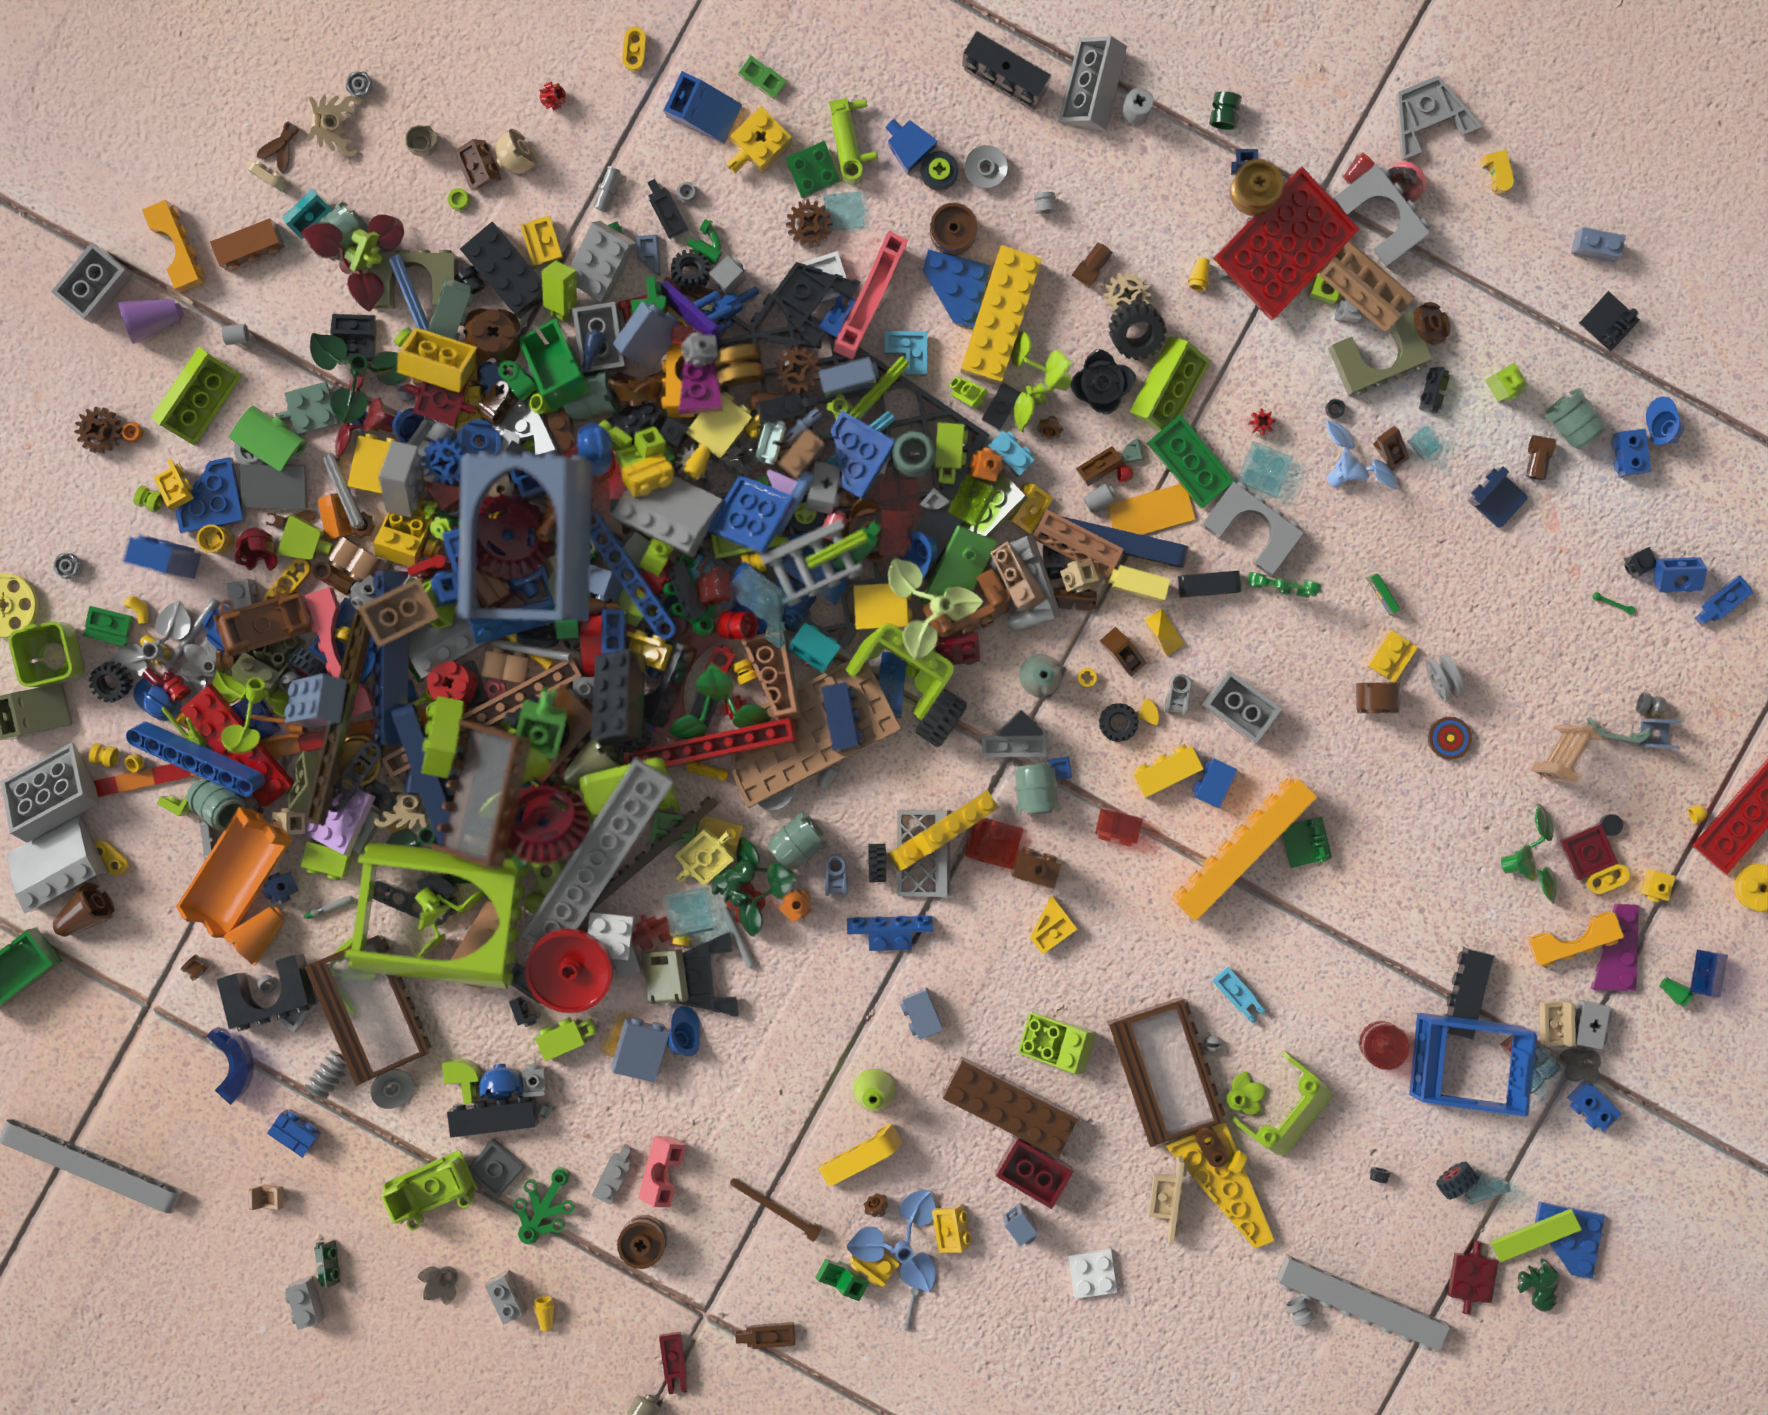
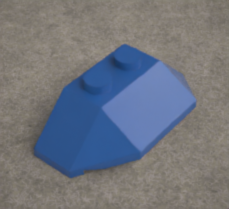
[766,532,847,605]

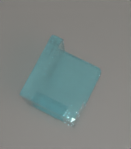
[1407,425,1440,461]

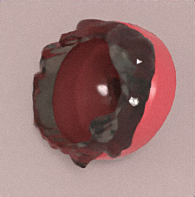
[1388,161,1426,203]

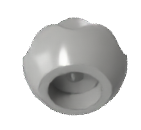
[345,71,373,98]
[53,552,81,579]
[279,672,304,692]

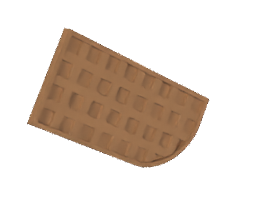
[731,659,902,808]

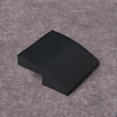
[330,314,376,362]

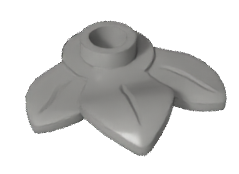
[180,639,219,678]

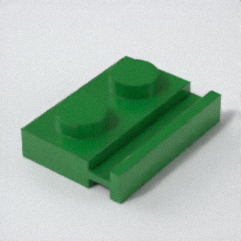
[82,606,134,646]

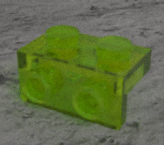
[948,474,997,527]

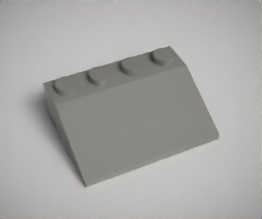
[612,476,723,558]
[408,595,498,679]
[0,742,99,843]
[6,815,108,913]

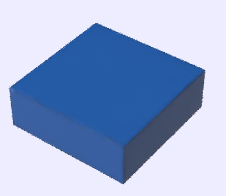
[1047,756,1072,780]

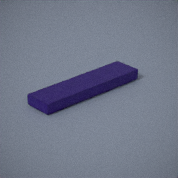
[661,280,720,344]

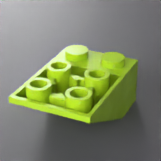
[1018,1012,1096,1074]

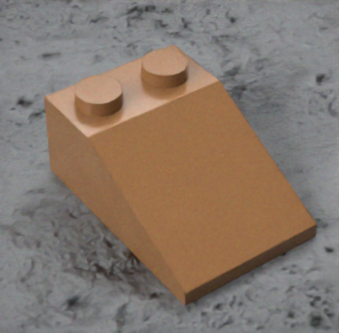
[358,578,439,647]

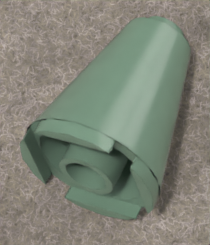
[1019,654,1062,697]

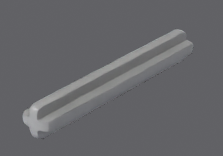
[323,453,364,529]

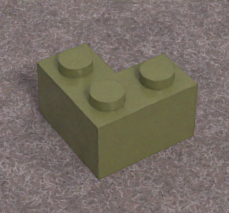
[287,751,320,813]

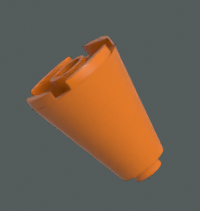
[223,907,285,966]

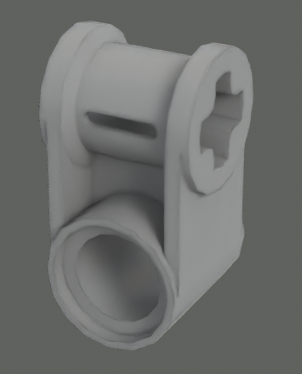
[1164,673,1191,716]

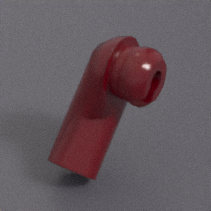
[142,667,175,686]

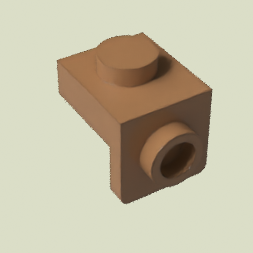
[248,1185,284,1210]

